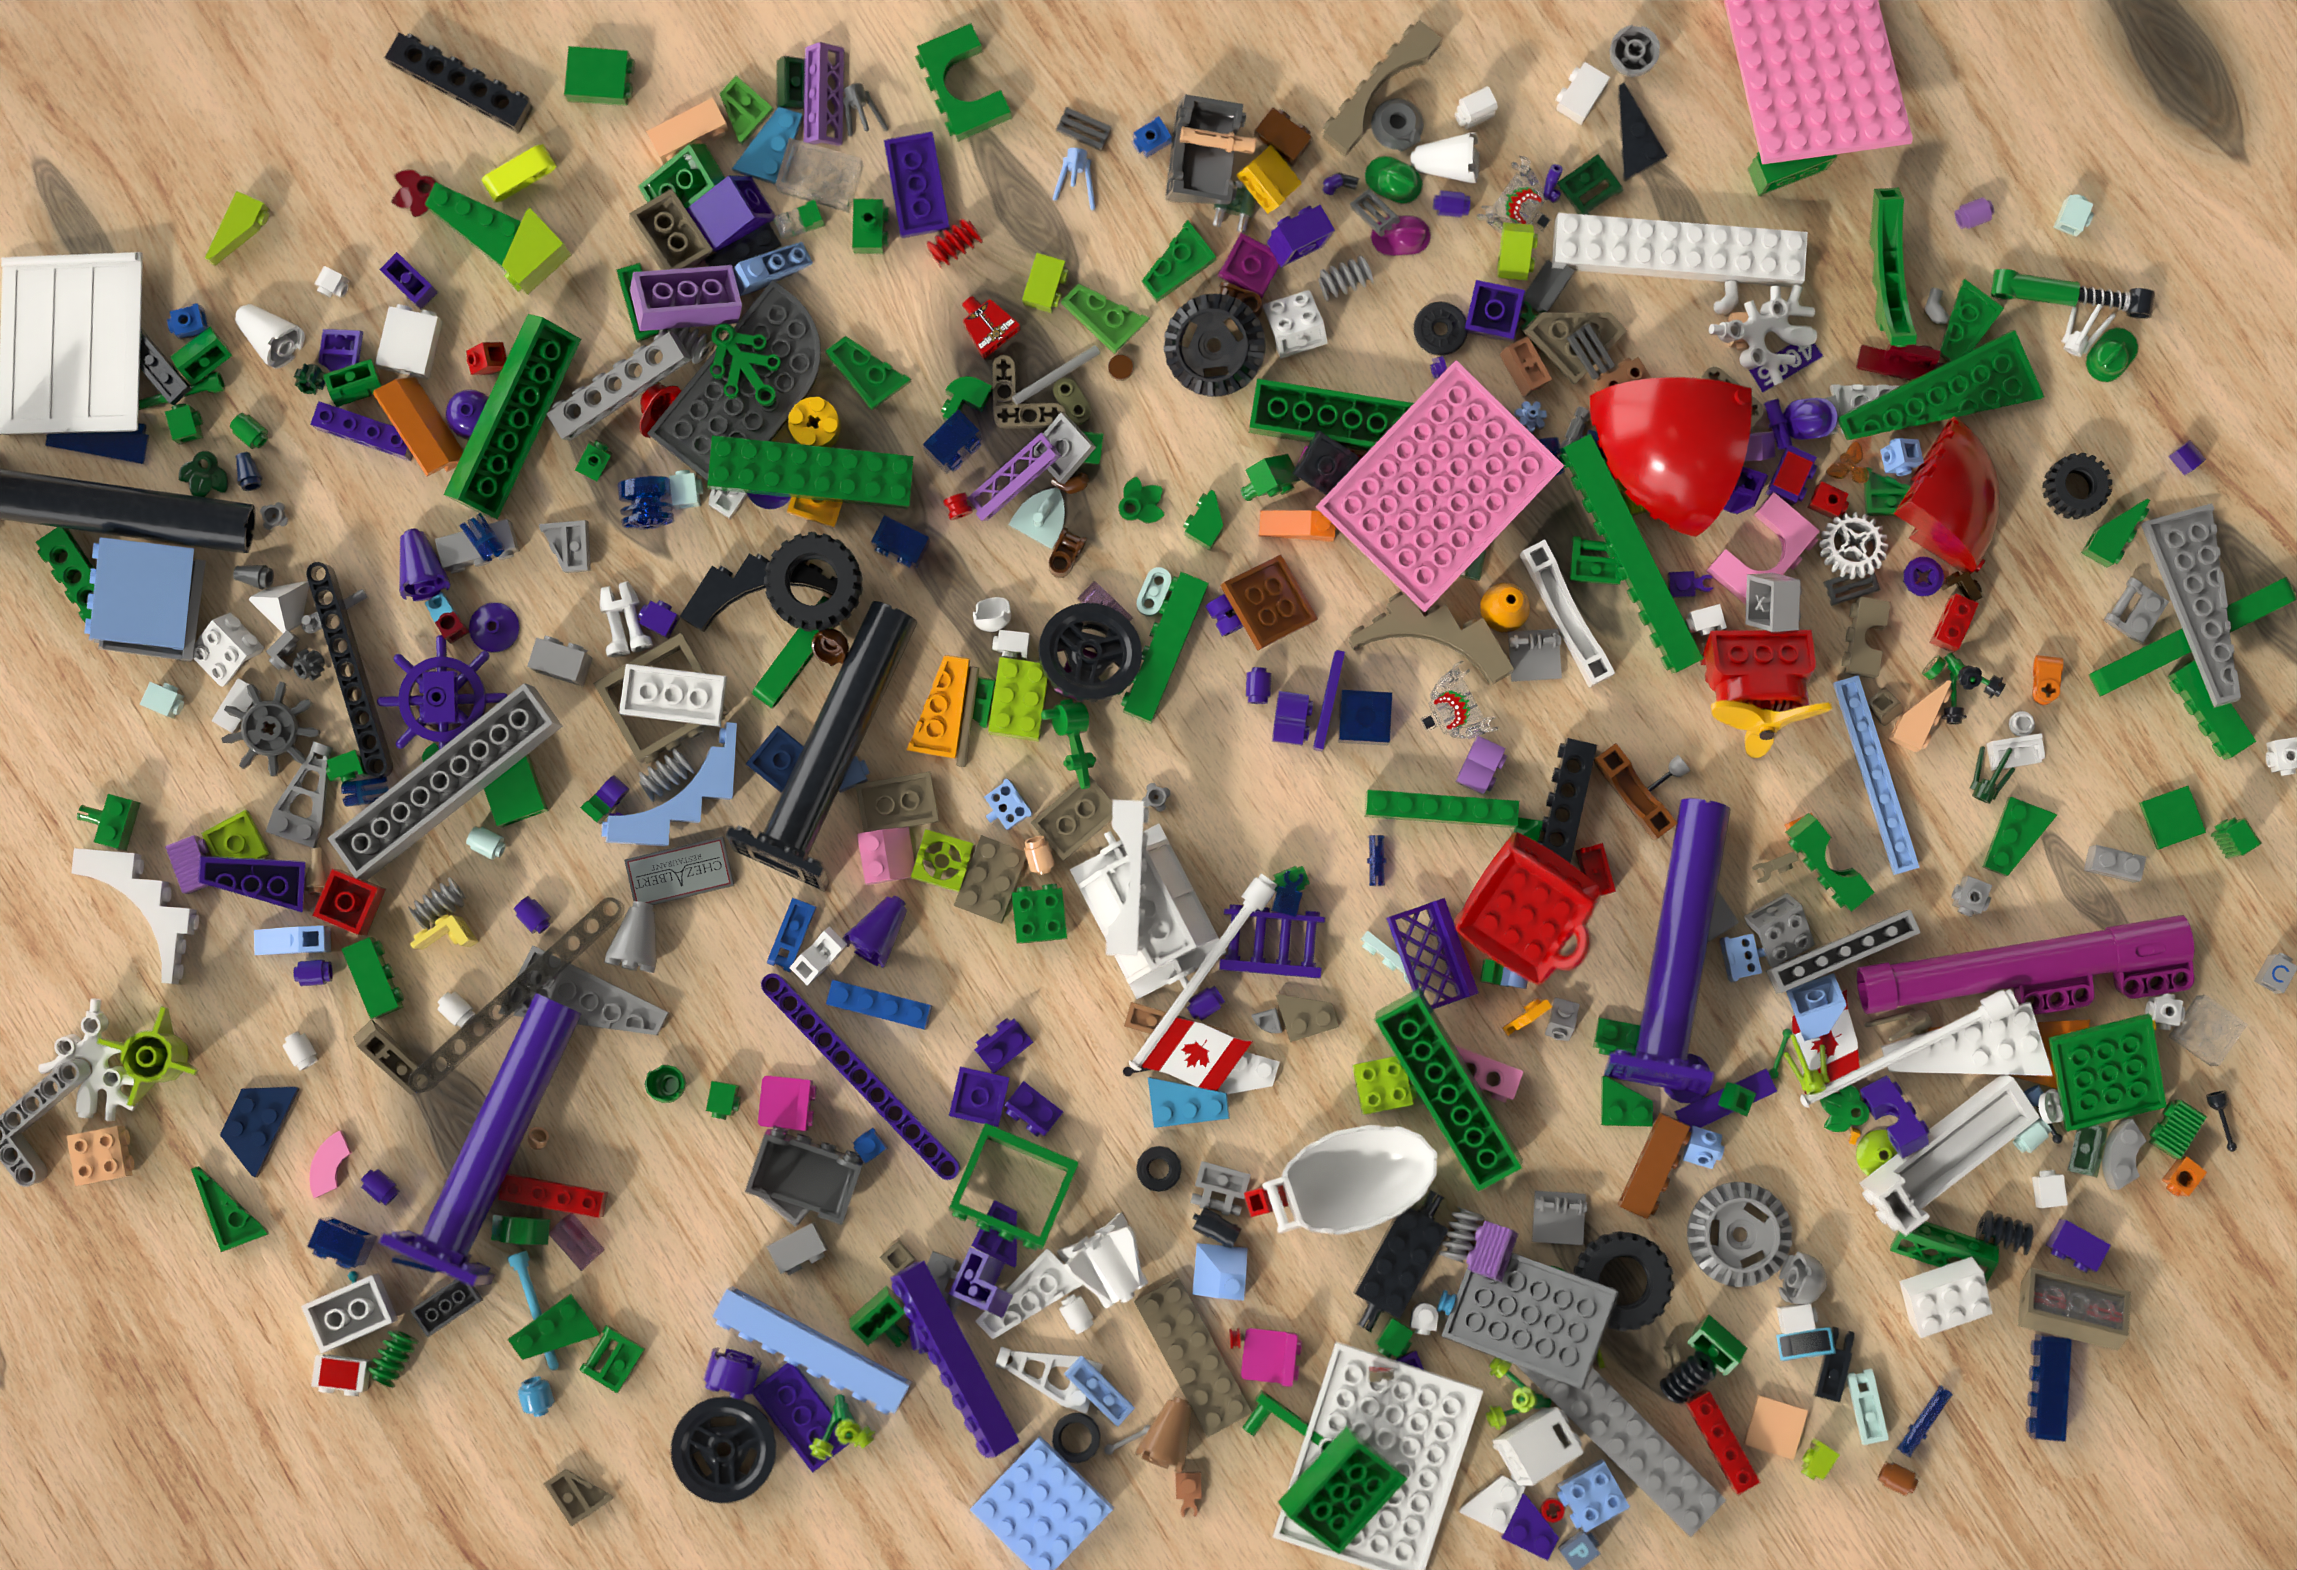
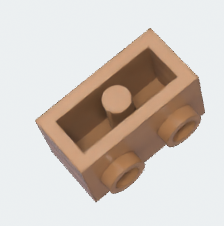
[1593,357,1652,392]

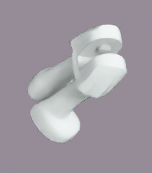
[600,581,653,657]

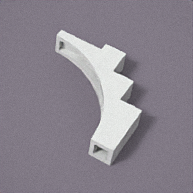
[71,848,199,984]

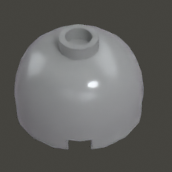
[1609,25,1660,77]
[1779,1252,1827,1305]

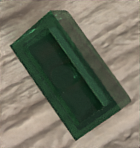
[2068,1125,2108,1178]

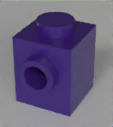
[638,600,680,639]

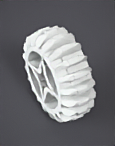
[1819,512,1888,580]

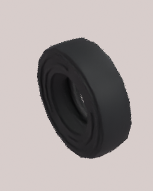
[1136,1146,1182,1192]

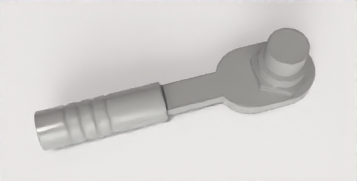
[301,589,368,634]

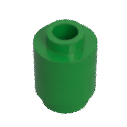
[230,413,268,449]
[1273,866,1310,898]

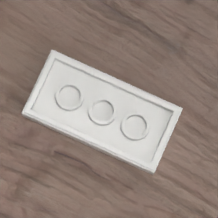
[619,664,727,727]

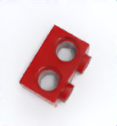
[1929,593,1979,653]

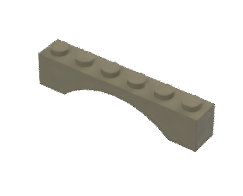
[1323,20,1442,157]

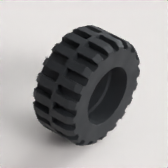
[764,532,863,632]
[1573,1231,1674,1331]

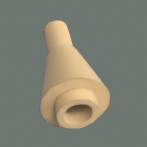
[304,848,327,895]

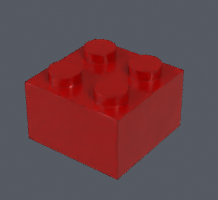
[312,869,386,936]

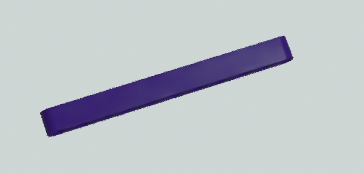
[761,973,960,1180]

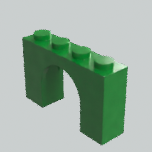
[915,23,1012,142]

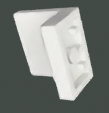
[1263,290,1328,359]

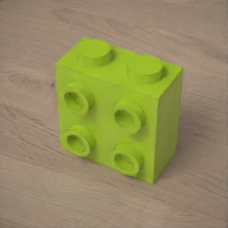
[1352,1056,1417,1115]

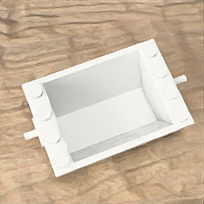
[1070,824,1226,999]

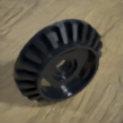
[1163,294,1266,397]
[1038,603,1142,702]
[671,1396,777,1503]

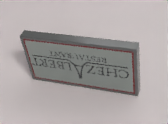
[624,836,735,905]

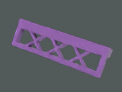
[804,42,844,146]
[968,433,1062,521]

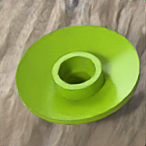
[1856,1129,1898,1176]

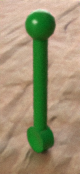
[1768,1028,1792,1079]

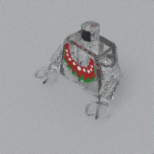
[1477,155,1551,233]
[1420,661,1498,739]

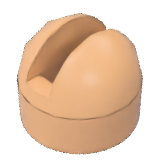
[527,1127,549,1150]

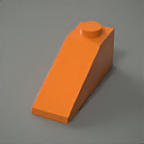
[1259,510,1336,542]

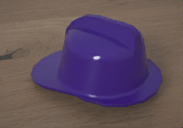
[1783,398,1838,440]

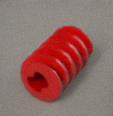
[926,219,983,269]

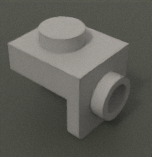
[1545,997,1579,1041]

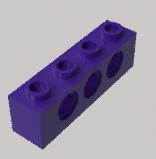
[310,401,413,461]

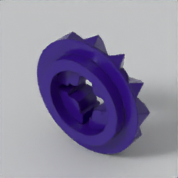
[1903,557,1944,597]

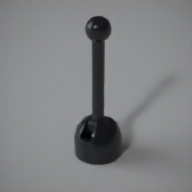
[2206,1090,2237,1152]

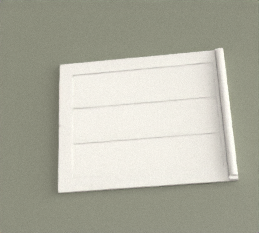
[0,252,143,435]

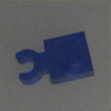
[1271,870,1303,917]

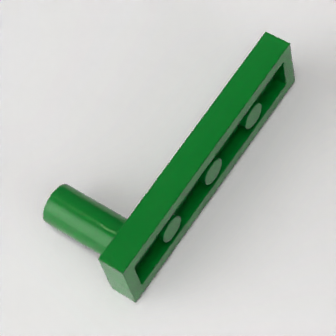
[1242,1390,1331,1450]

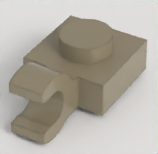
[1752,851,1798,883]

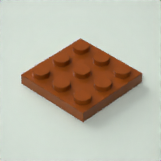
[1220,555,1318,651]

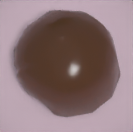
[811,629,849,666]

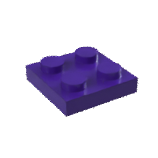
[949,1066,1010,1127]

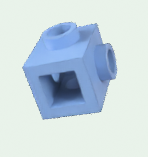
[1880,438,1924,476]
[1683,1126,1725,1169]

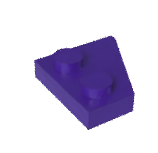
[971,1200,1017,1268]
[1501,1493,1559,1561]

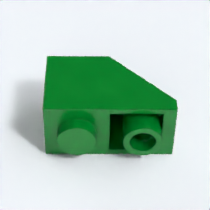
[1183,489,1223,551]

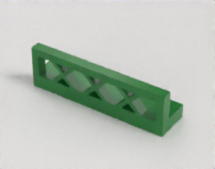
[1890,1221,1999,1284]

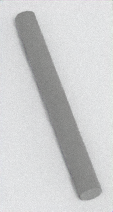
[1012,345,1100,405]

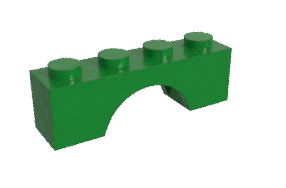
[1785,813,1875,912]

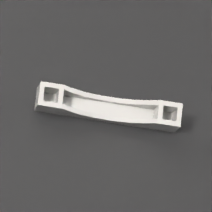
[1520,540,1615,688]
[1106,800,1149,957]

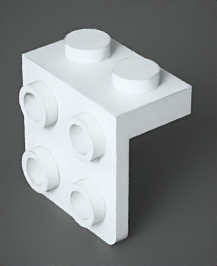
[193,612,264,686]

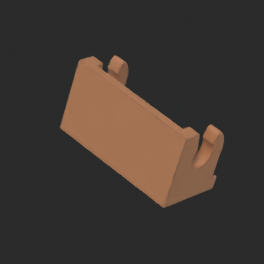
[1499,336,1552,398]

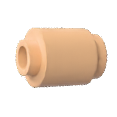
[1024,836,1055,875]

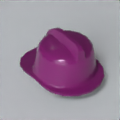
[1371,216,1431,256]

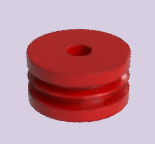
[1229,1328,1241,1349]

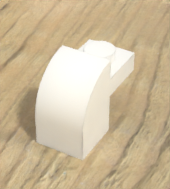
[790,926,847,986]

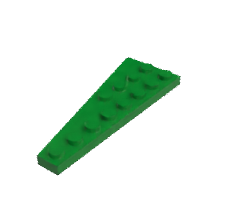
[1838,330,2045,440]

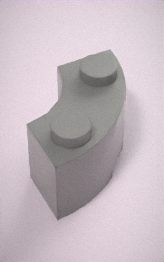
[2102,1119,2147,1190]

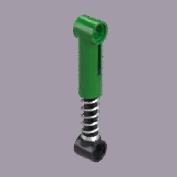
[1991,269,2155,319]

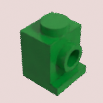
[326,750,369,783]

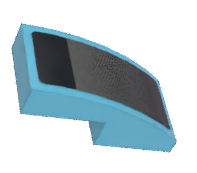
[1776,1327,1836,1361]

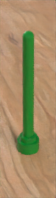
[139,371,225,410]

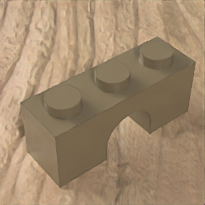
[1842,597,1891,679]

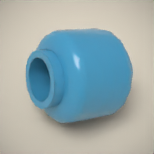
[517,1376,555,1417]

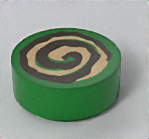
[1922,655,1946,680]

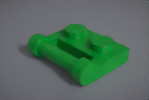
[1569,536,1621,585]
[579,1325,645,1394]

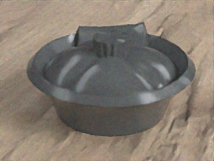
[1371,98,1423,152]

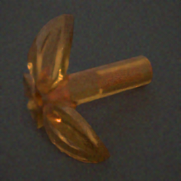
[1826,441,1869,483]

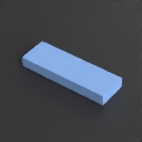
[1064,1355,1135,1427]

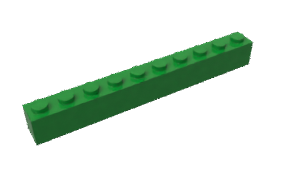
[1559,434,1703,673]

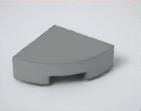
[1252,1008,1283,1033]

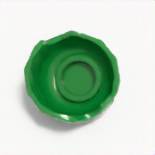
[644,1065,686,1103]

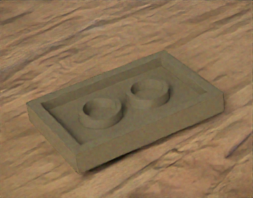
[856,772,939,833]
[1031,775,1113,861]
[954,835,1027,924]

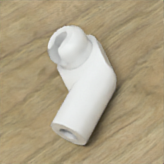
[1714,281,1739,315]

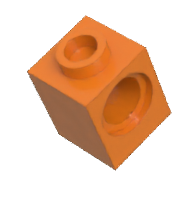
[2162,1156,2208,1197]

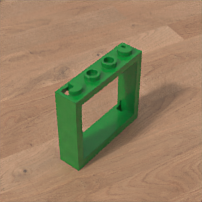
[949,1123,1079,1251]

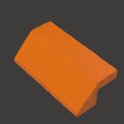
[373,377,463,477]

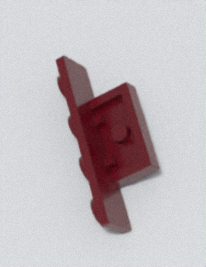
[1856,343,1945,381]

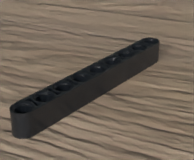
[306,562,393,778]

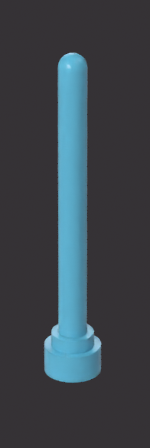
[507,1250,559,1370]

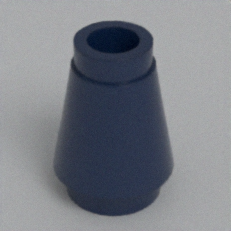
[236,452,263,491]

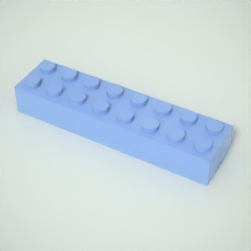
[712,1286,912,1415]

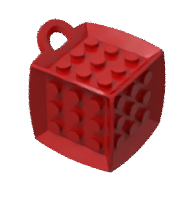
[1454,832,1601,985]

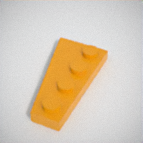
[906,655,971,758]

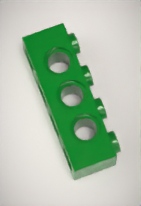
[36,527,95,622]

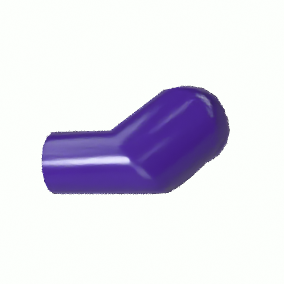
[1543,164,1563,203]

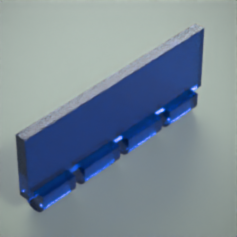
[45,423,149,464]

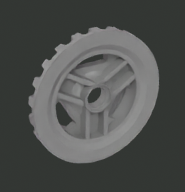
[1687,1182,1792,1287]

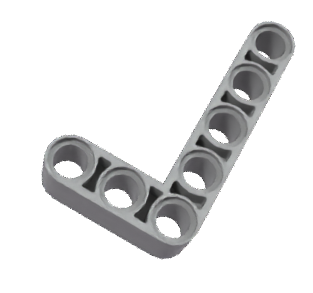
[0,1059,91,1187]

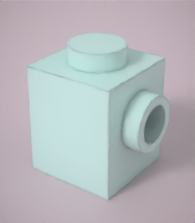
[2053,194,2094,237]
[669,470,703,509]
[139,682,184,719]

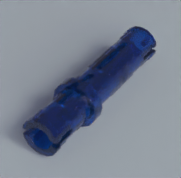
[1896,1385,1953,1458]

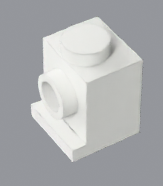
[1685,604,1727,636]
[992,630,1030,661]

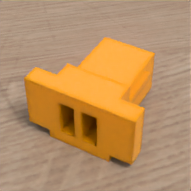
[1849,1127,1861,1145]

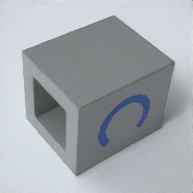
[2254,953,2297,994]

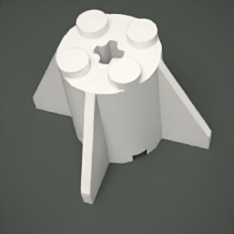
[1057,1212,1148,1308]

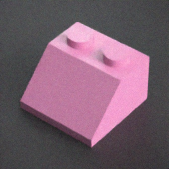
[857,827,915,885]

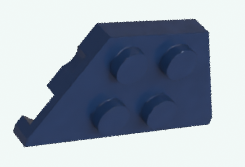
[220,1087,300,1178]

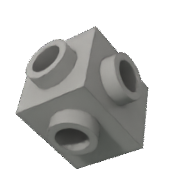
[1951,876,1992,917]

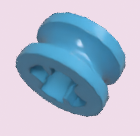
[1437,1290,1456,1316]

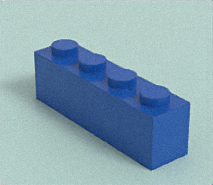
[826,980,932,1030]

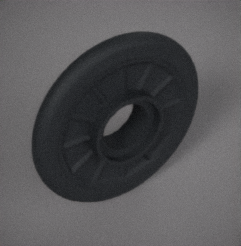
[1413,302,1468,356]

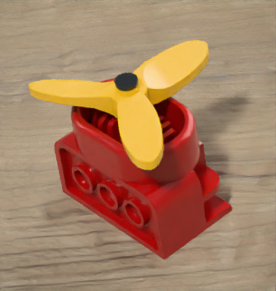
[1700,630,1832,758]

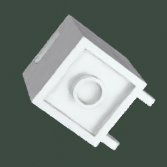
[1492,1408,1584,1485]

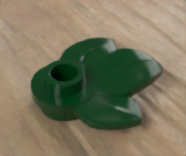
[179,451,228,497]

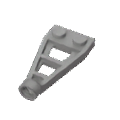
[266,741,333,848]

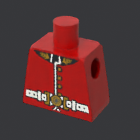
[962,296,1021,359]

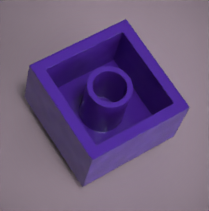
[1267,205,1335,268]
[1465,280,1526,343]

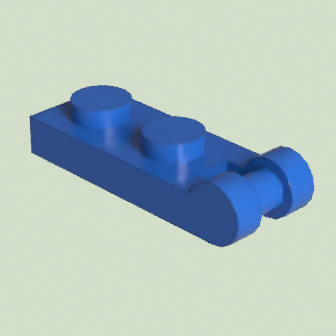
[767,897,817,973]

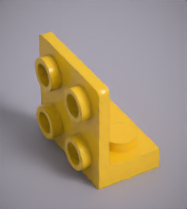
[1236,146,1302,214]

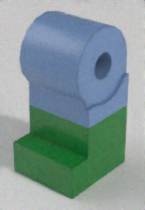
[1480,959,1528,989]

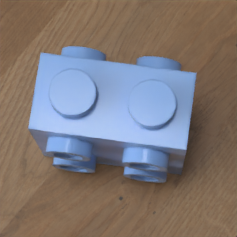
[1557,1459,1630,1533]

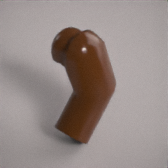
[1051,473,1089,494]

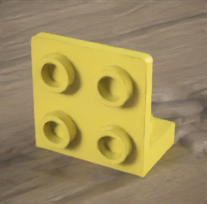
[410,914,479,950]

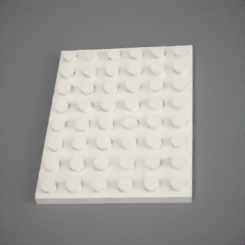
[1273,1341,1483,1570]

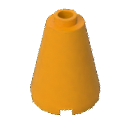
[1480,583,1530,633]

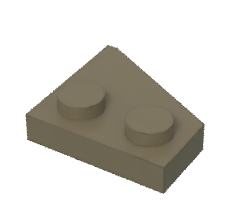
[1276,994,1339,1042]
[543,1469,613,1527]

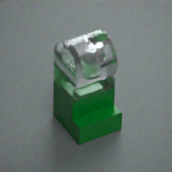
[774,199,825,239]

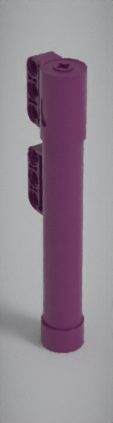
[1856,915,2194,1015]

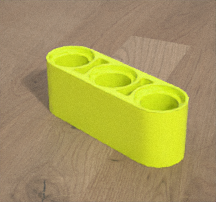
[482,144,556,203]

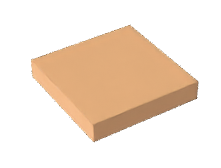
[1743,1395,1808,1460]

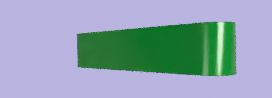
[752,596,834,709]

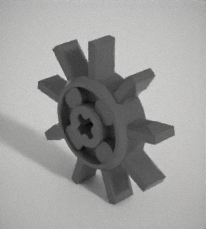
[221,682,320,776]

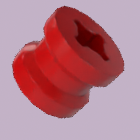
[943,492,973,520]

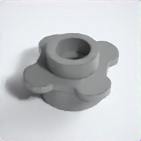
[260,502,288,530]
[1142,783,1170,812]

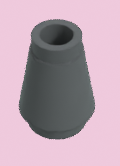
[233,565,274,590]

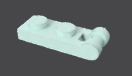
[1360,931,1421,984]
[1846,1368,1889,1445]

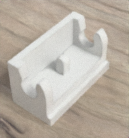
[1986,733,2045,771]

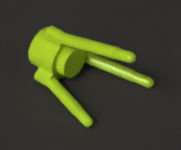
[1784,1034,1830,1095]

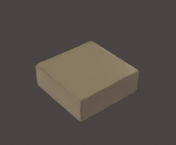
[880,1240,916,1274]

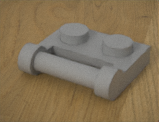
[2104,577,2169,644]

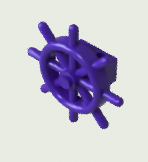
[377,635,508,750]

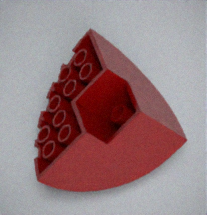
[1590,377,1752,537]
[1894,416,2000,574]

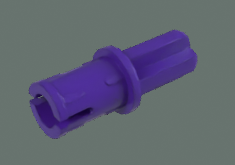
[1763,399,1792,449]

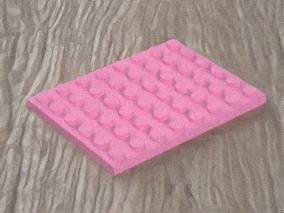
[1724,0,1913,164]
[1316,360,1564,612]

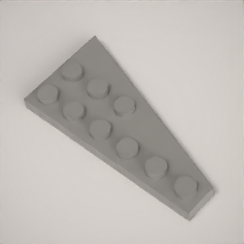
[498,945,669,1035]

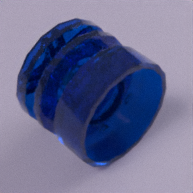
[617,476,675,530]

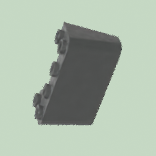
[745,1126,864,1225]

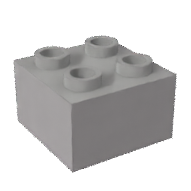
[1745,573,1802,632]
[527,636,593,687]

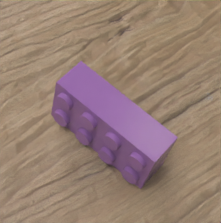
[630,265,742,331]

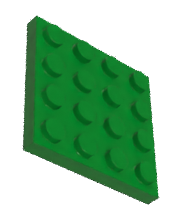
[2049,1013,2167,1132]

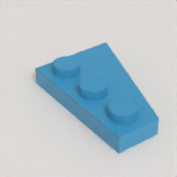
[732,107,803,186]
[1148,1077,1230,1128]

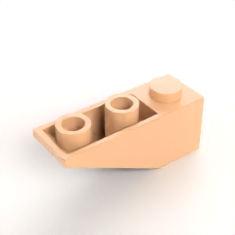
[1888,680,1952,752]

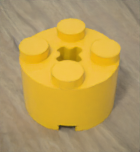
[788,397,841,447]

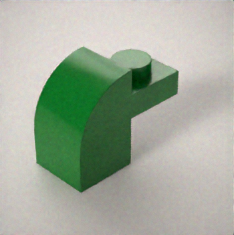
[941,376,993,425]
[491,1215,550,1245]

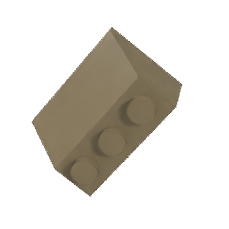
[629,189,713,270]

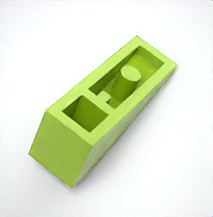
[205,191,269,266]

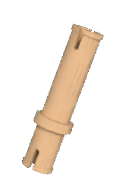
[1180,126,1256,154]

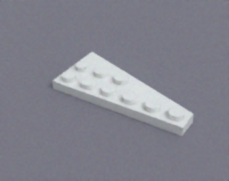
[1881,1002,2053,1076]

